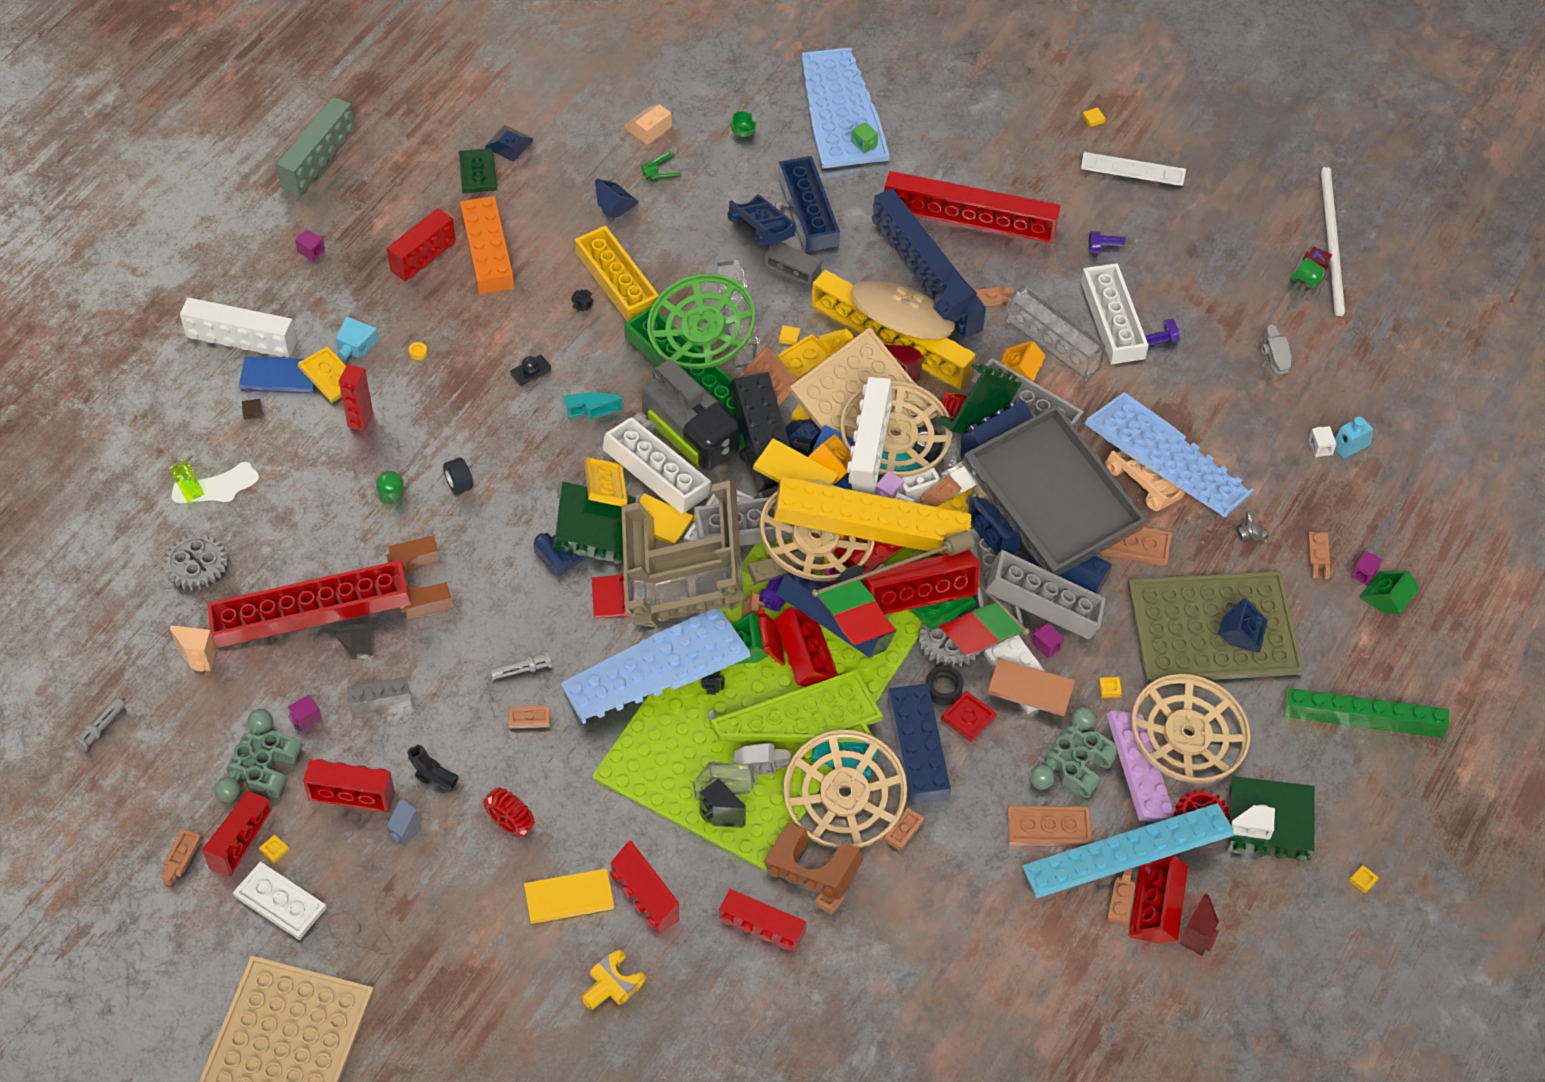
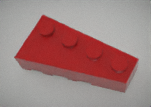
[202,791,272,877]

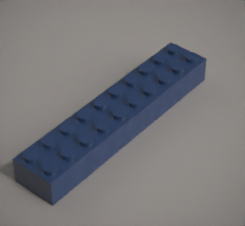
[872,188,986,339]

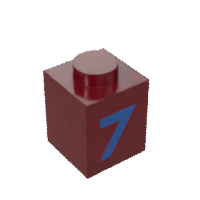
[1302,246,1333,272]

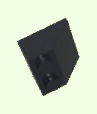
[699,778,746,828]

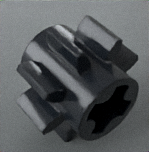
[571,289,594,312]
[701,670,725,695]

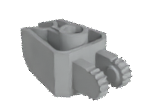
[1261,325,1292,375]
[734,743,792,775]

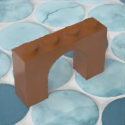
[386,535,453,619]
[764,822,864,900]

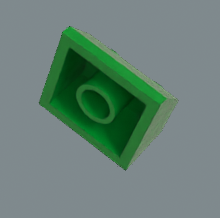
[1360,571,1420,614]
[732,613,769,664]

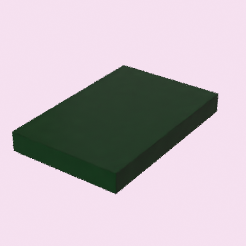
[459,148,497,193]

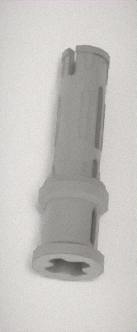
[490,650,552,680]
[73,698,126,752]

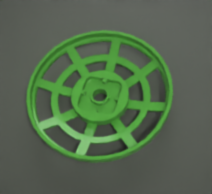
[647,274,756,369]

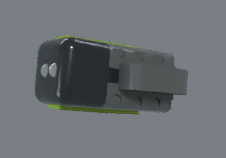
[642,359,741,470]

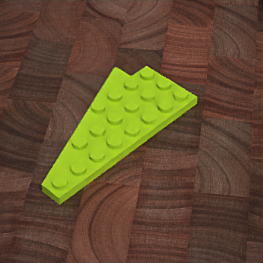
[711,670,883,743]

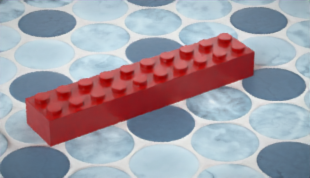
[884,171,1061,244]
[207,560,411,648]

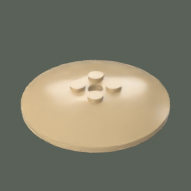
[851,280,955,339]

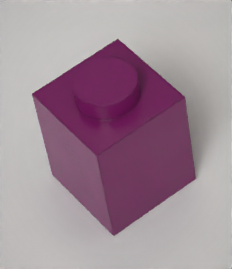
[295,229,325,261]
[1351,550,1383,586]
[1032,623,1064,659]
[288,695,322,731]

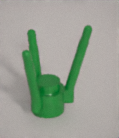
[641,151,681,180]

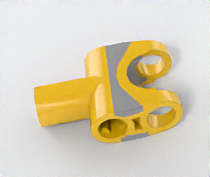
[580,950,647,1011]

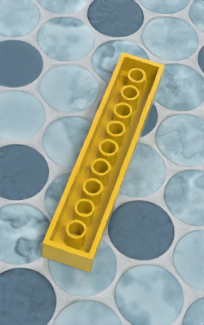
[811,270,976,391]
[773,476,971,555]

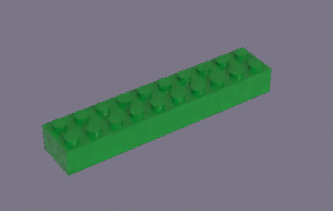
[624,306,746,448]

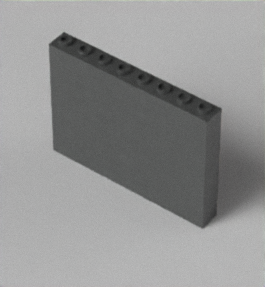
[962,405,1146,576]

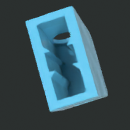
[336,317,379,360]
[1335,417,1373,459]

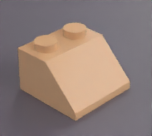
[624,104,672,145]
[170,625,217,671]

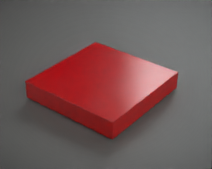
[941,690,997,743]

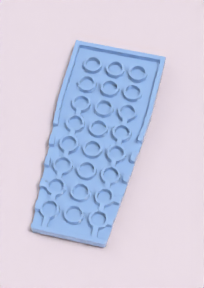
[802,47,890,168]
[1085,392,1254,517]
[561,609,751,724]

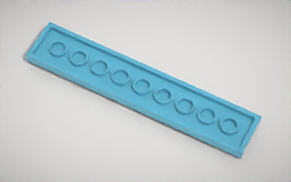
[1022,803,1234,899]

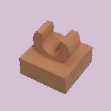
[741,593,764,618]
[814,893,845,914]

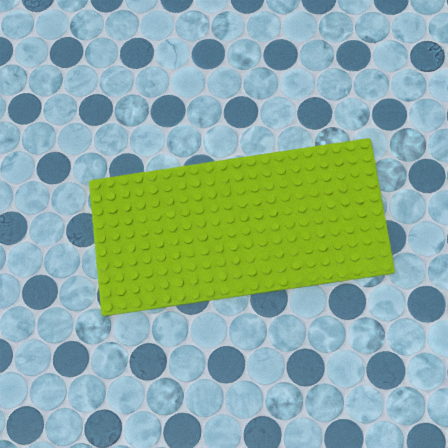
[593,539,932,871]

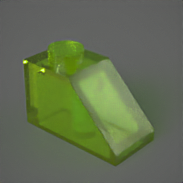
[168,458,204,503]

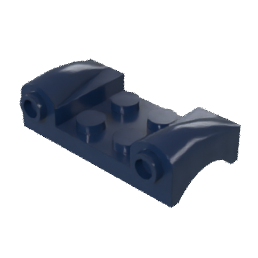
[727,194,796,246]
[533,533,588,578]

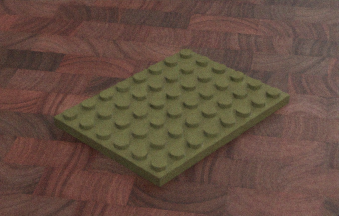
[1128,572,1304,683]

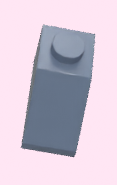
[387,799,421,846]

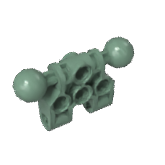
[1029,706,1119,798]
[214,709,303,803]

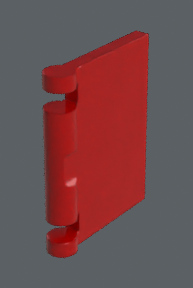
[592,573,630,619]
[757,609,785,666]

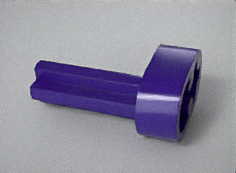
[1088,231,1126,254]
[1145,318,1180,346]
[759,577,785,611]

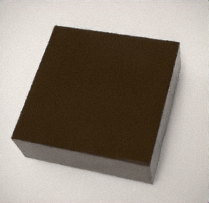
[242,399,263,420]

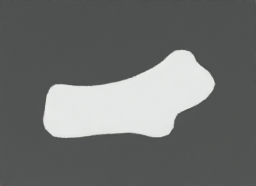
[172,462,259,503]

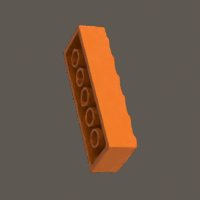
[460,196,514,295]

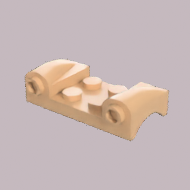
[1105,450,1185,511]

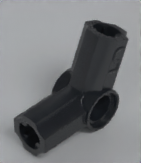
[407,744,459,792]

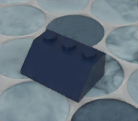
[968,497,1022,555]

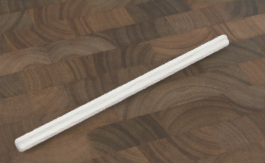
[1321,167,1345,317]

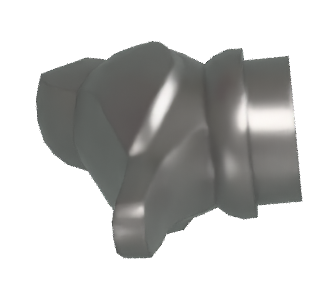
[1236,511,1269,543]

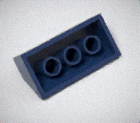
[960,400,1033,459]
[1027,554,1112,594]

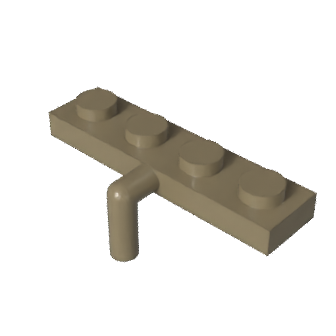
[747,545,823,585]

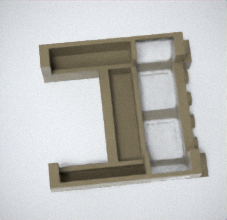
[621,480,743,628]

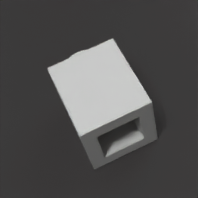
[1308,426,1336,457]

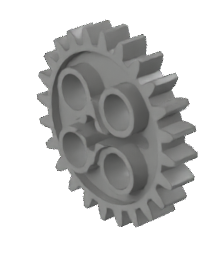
[163,533,228,590]
[919,614,980,668]

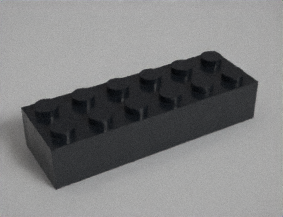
[728,372,791,491]

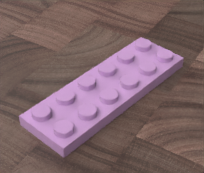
[1106,710,1175,822]

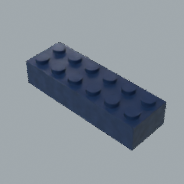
[778,156,840,252]
[776,568,896,658]
[887,684,951,805]

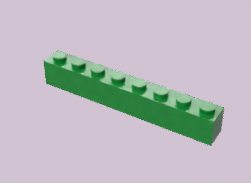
[1283,688,1449,738]

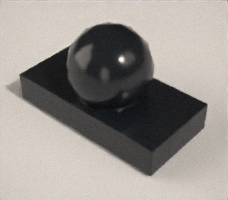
[510,354,551,386]

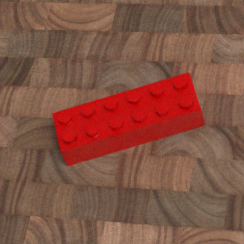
[861,550,980,615]

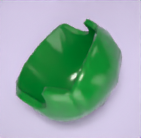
[731,111,756,137]

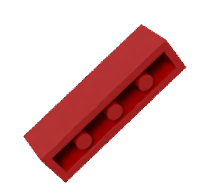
[339,364,374,431]
[719,889,807,952]

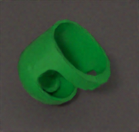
[1290,257,1325,289]
[376,471,404,504]

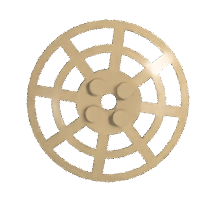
[840,381,952,477]
[759,481,874,581]
[1131,674,1250,783]
[784,730,907,849]

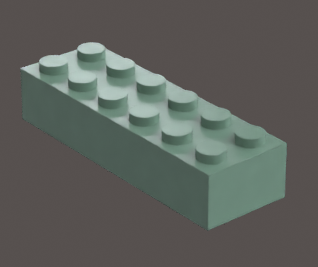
[276,97,355,195]

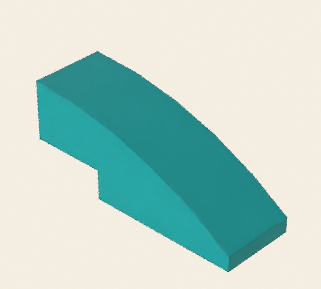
[562,393,623,419]

